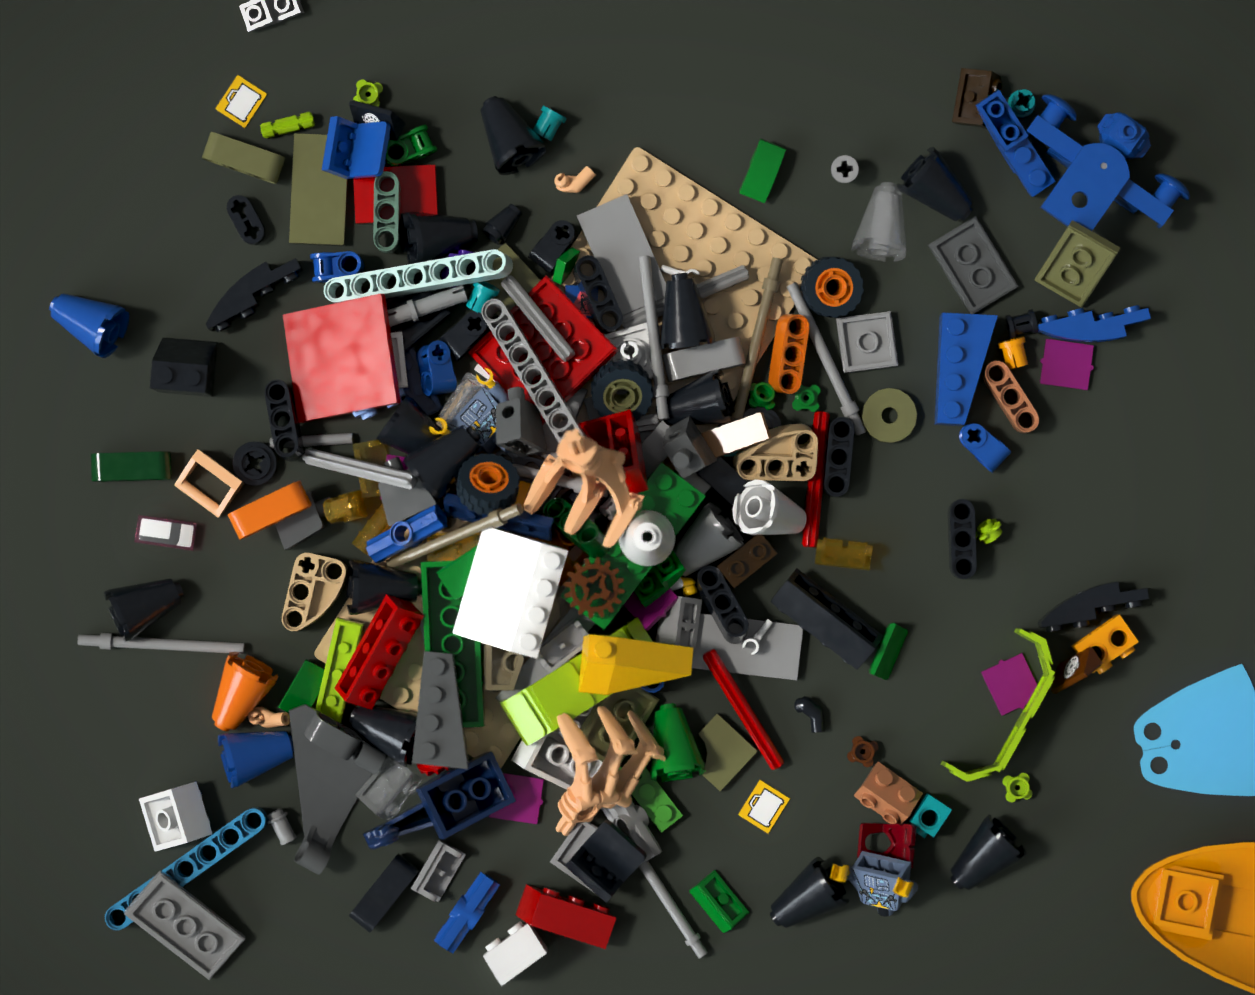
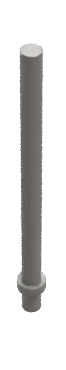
[601,808,708,958]

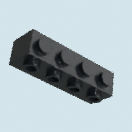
[770,568,883,670]

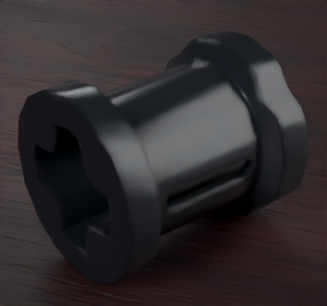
[1005,309,1038,339]

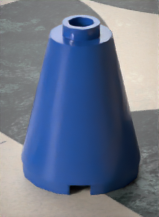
[49,293,129,358]
[218,731,294,788]

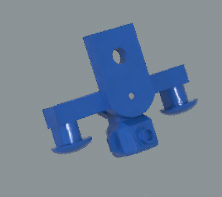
[1026,94,1190,231]

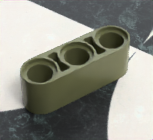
[202,132,286,184]

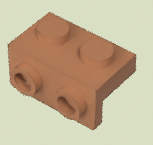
[854,762,923,824]

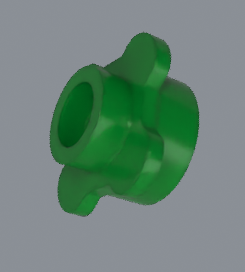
[748,382,775,410]
[792,384,820,412]

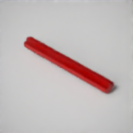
[802,411,830,548]
[703,648,784,770]

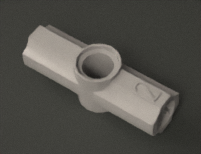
[608,801,662,864]

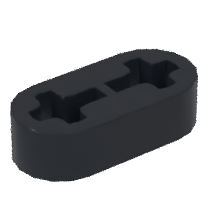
[226,195,265,245]

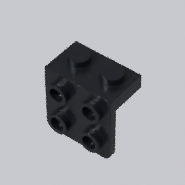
[565,820,647,903]

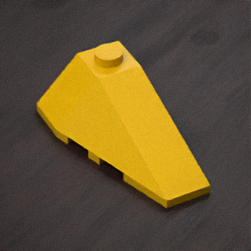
[578,634,693,695]

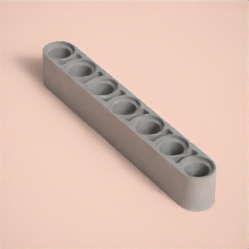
[481,299,587,443]

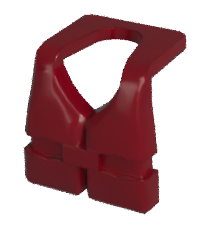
[857,823,917,869]

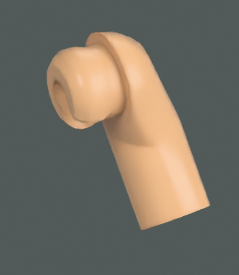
[554,166,596,193]
[248,707,290,728]

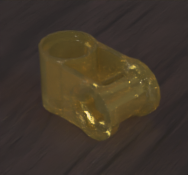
[323,490,368,523]

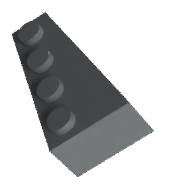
[412,651,470,769]

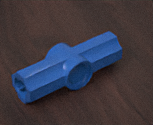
[366,505,448,563]
[434,871,500,954]

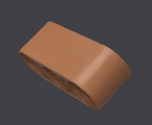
[982,361,1039,433]

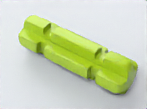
[260,112,315,138]

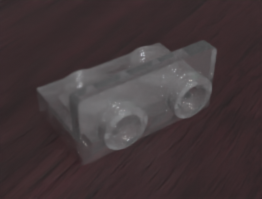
[436,372,488,429]
[355,756,423,821]

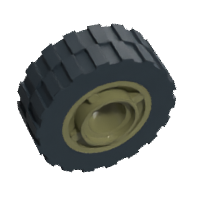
[591,359,653,421]

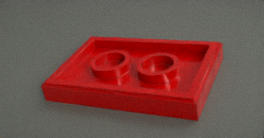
[353,165,438,224]

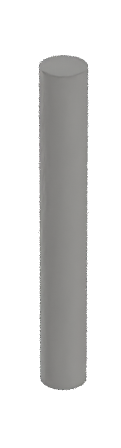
[270,433,353,449]

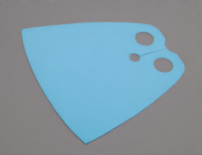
[1134,664,1255,796]

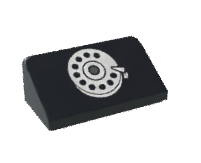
[349,100,406,141]

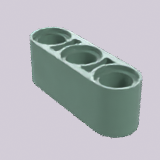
[373,171,401,254]

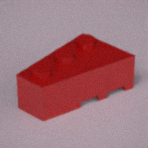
[579,409,648,494]
[516,884,616,949]

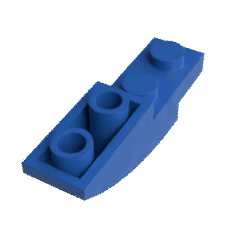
[975,90,1055,197]
[1038,305,1151,342]

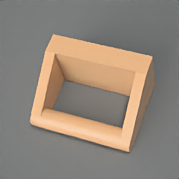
[174,449,245,518]

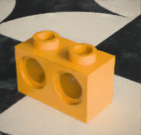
[1071,615,1139,675]

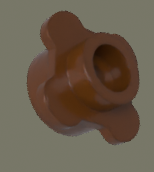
[847,736,878,767]

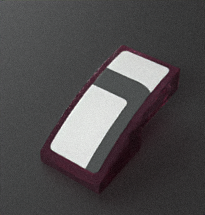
[134,515,197,551]

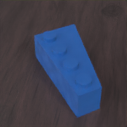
[934,313,998,426]

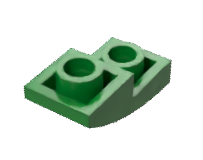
[739,138,786,203]
[634,550,686,608]

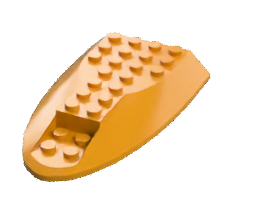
[1131,842,1255,994]

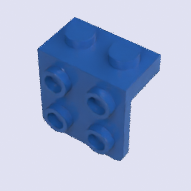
[322,116,391,179]

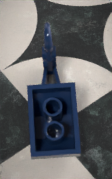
[363,751,516,849]

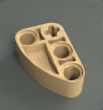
[733,424,818,481]
[282,553,347,631]

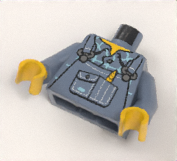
[429,368,510,454]
[830,851,918,917]

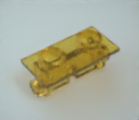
[815,537,873,570]

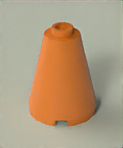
[212,652,278,732]

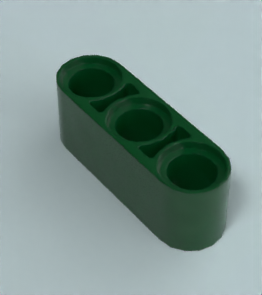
[91,451,171,482]
[543,497,610,559]

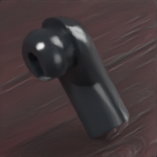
[794,696,825,733]

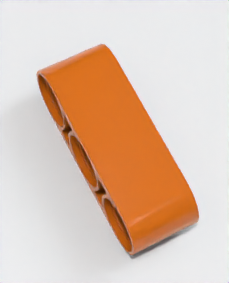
[768,314,809,394]
[228,480,312,540]

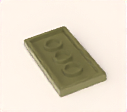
[289,133,348,246]

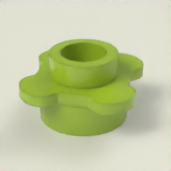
[353,79,383,107]
[976,519,1002,544]
[1002,773,1032,803]

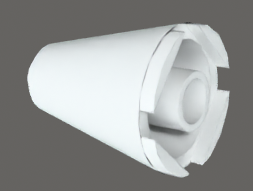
[732,480,807,535]
[619,510,675,566]

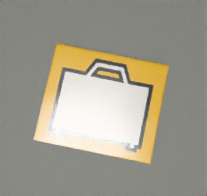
[215,75,267,128]
[738,780,790,833]

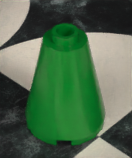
[650,703,706,782]

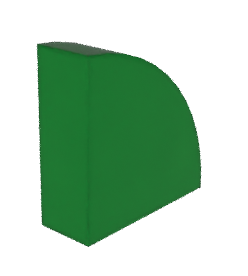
[553,247,580,285]

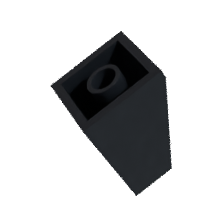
[150,337,218,397]

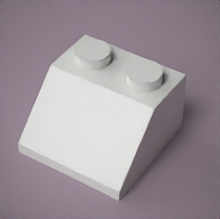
[139,781,212,851]
[483,921,548,986]

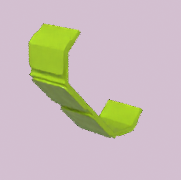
[500,617,652,746]
[941,628,1055,782]

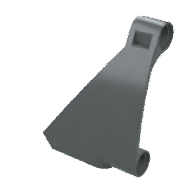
[289,704,386,875]

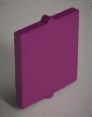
[1040,339,1094,390]
[624,589,678,631]
[981,653,1037,716]
[489,773,544,824]

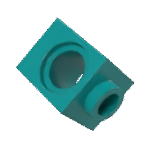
[909,793,952,838]

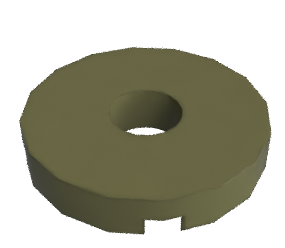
[862,388,917,443]

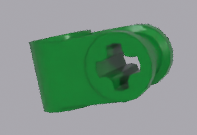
[385,125,438,167]

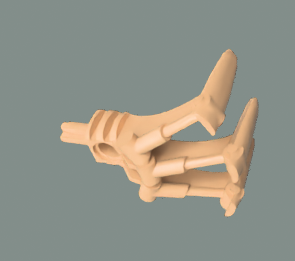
[524,428,645,548]
[556,706,666,836]

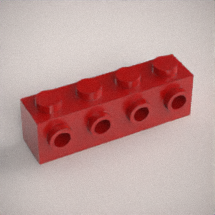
[334,594,424,710]

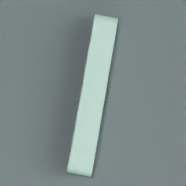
[324,250,513,303]

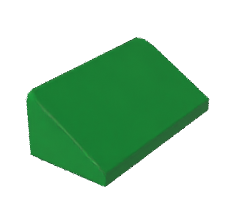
[436,546,477,600]
[868,623,908,680]
[278,659,325,713]
[689,870,750,933]

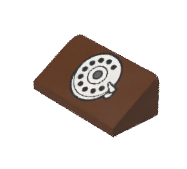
[1051,647,1103,694]

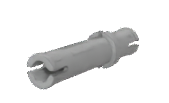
[387,285,468,328]

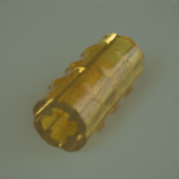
[352,503,391,558]

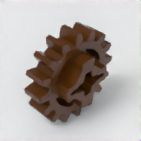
[564,558,625,618]

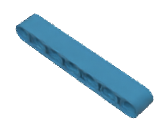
[105,807,268,930]

